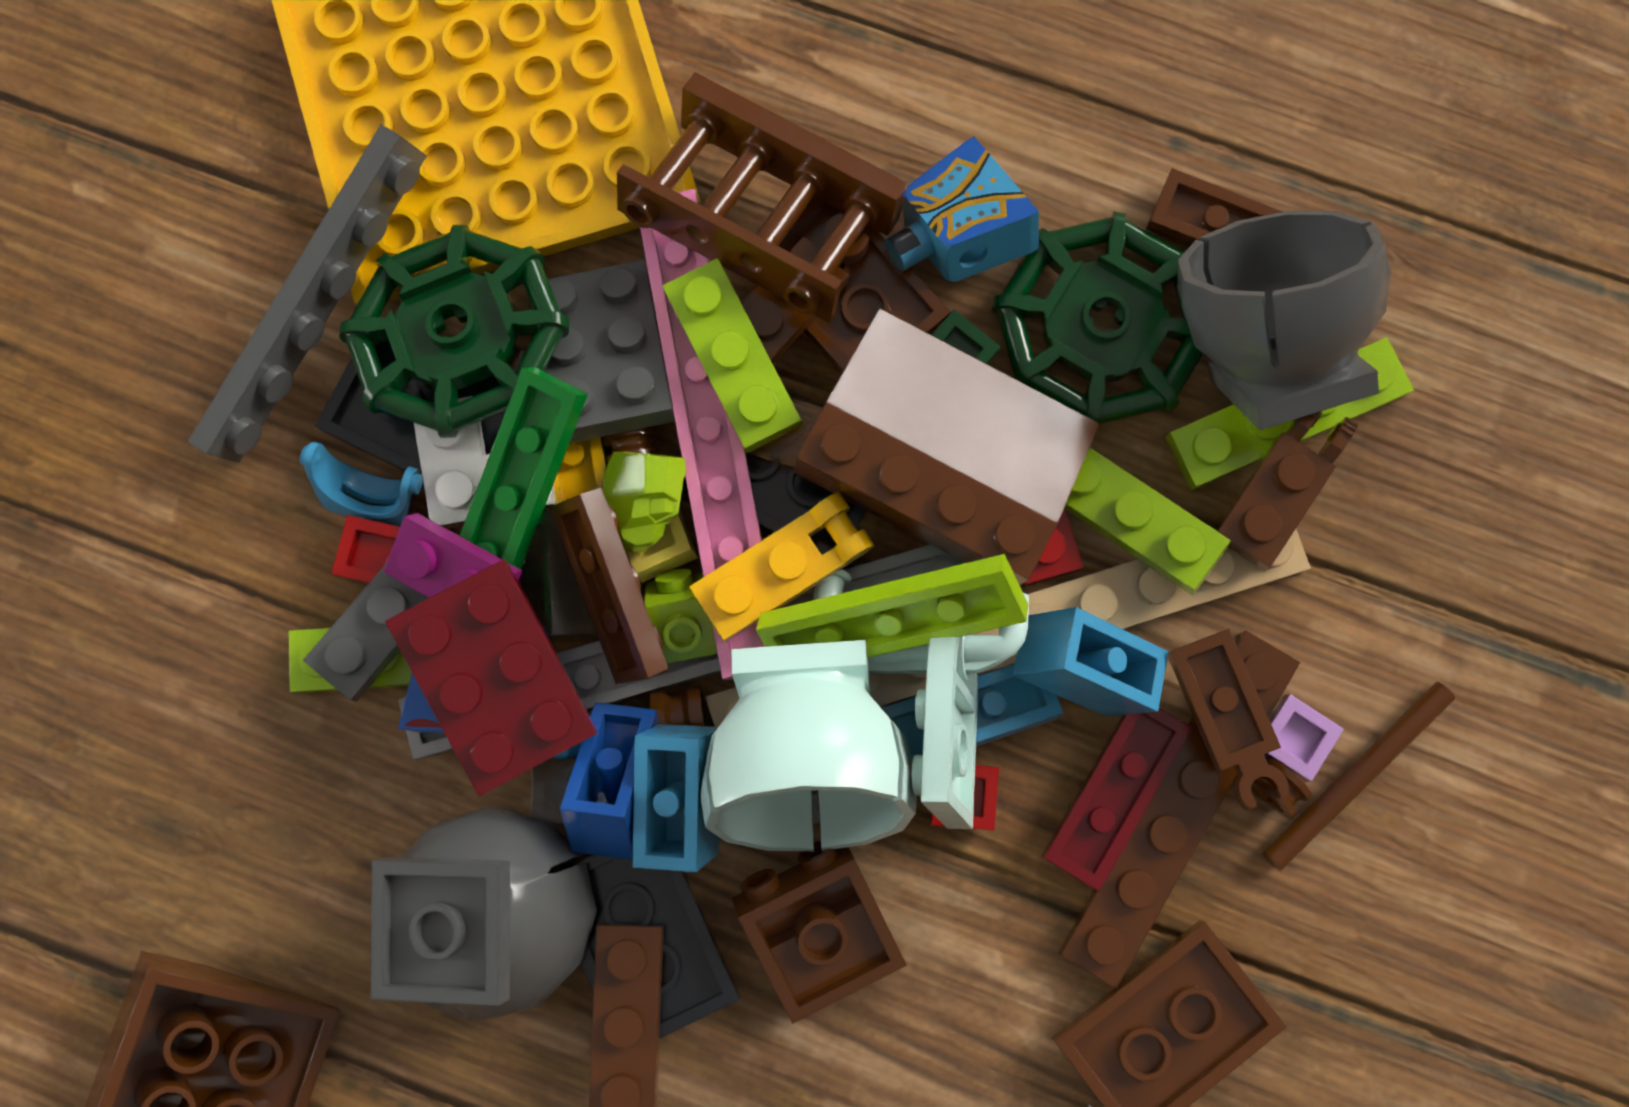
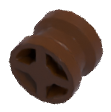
[650,686,707,726]

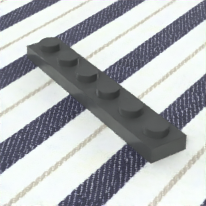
[188,124,427,463]

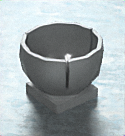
[1177,211,1391,430]
[371,806,597,1021]

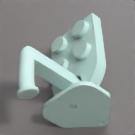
[813,569,1029,829]

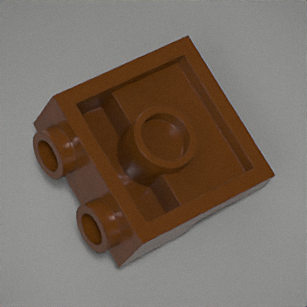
[732,841,907,1024]

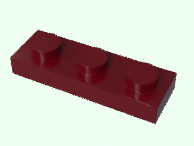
[1041,708,1193,892]

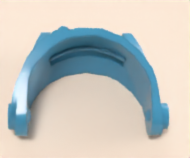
[300,442,423,527]

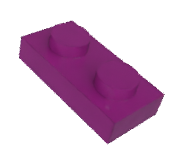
[383,513,522,598]

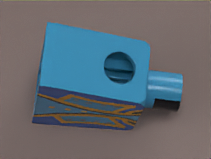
[885,136,1039,282]

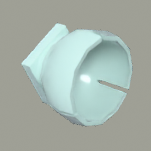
[700,640,917,852]

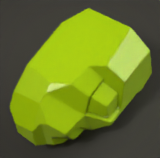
[603,451,686,552]

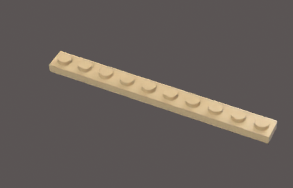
[706,529,1311,727]

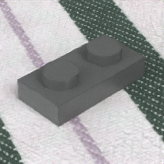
[303,564,428,702]

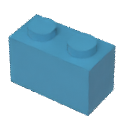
[1012,607,1169,716]
[633,724,719,872]

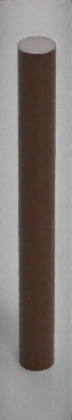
[1262,682,1455,871]

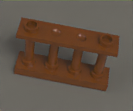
[617,72,908,323]

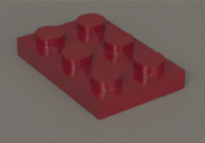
[385,559,598,797]

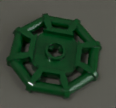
[992,211,1203,424]
[339,224,570,438]

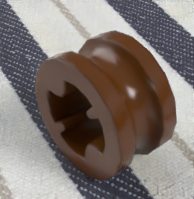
[603,427,661,465]
[1251,757,1312,819]

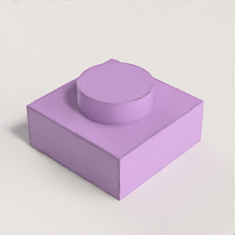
[1264,694,1344,782]

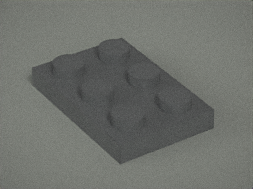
[530,260,675,443]

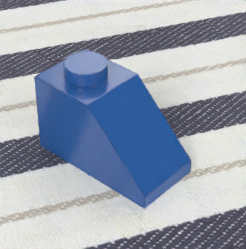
[560,702,658,860]

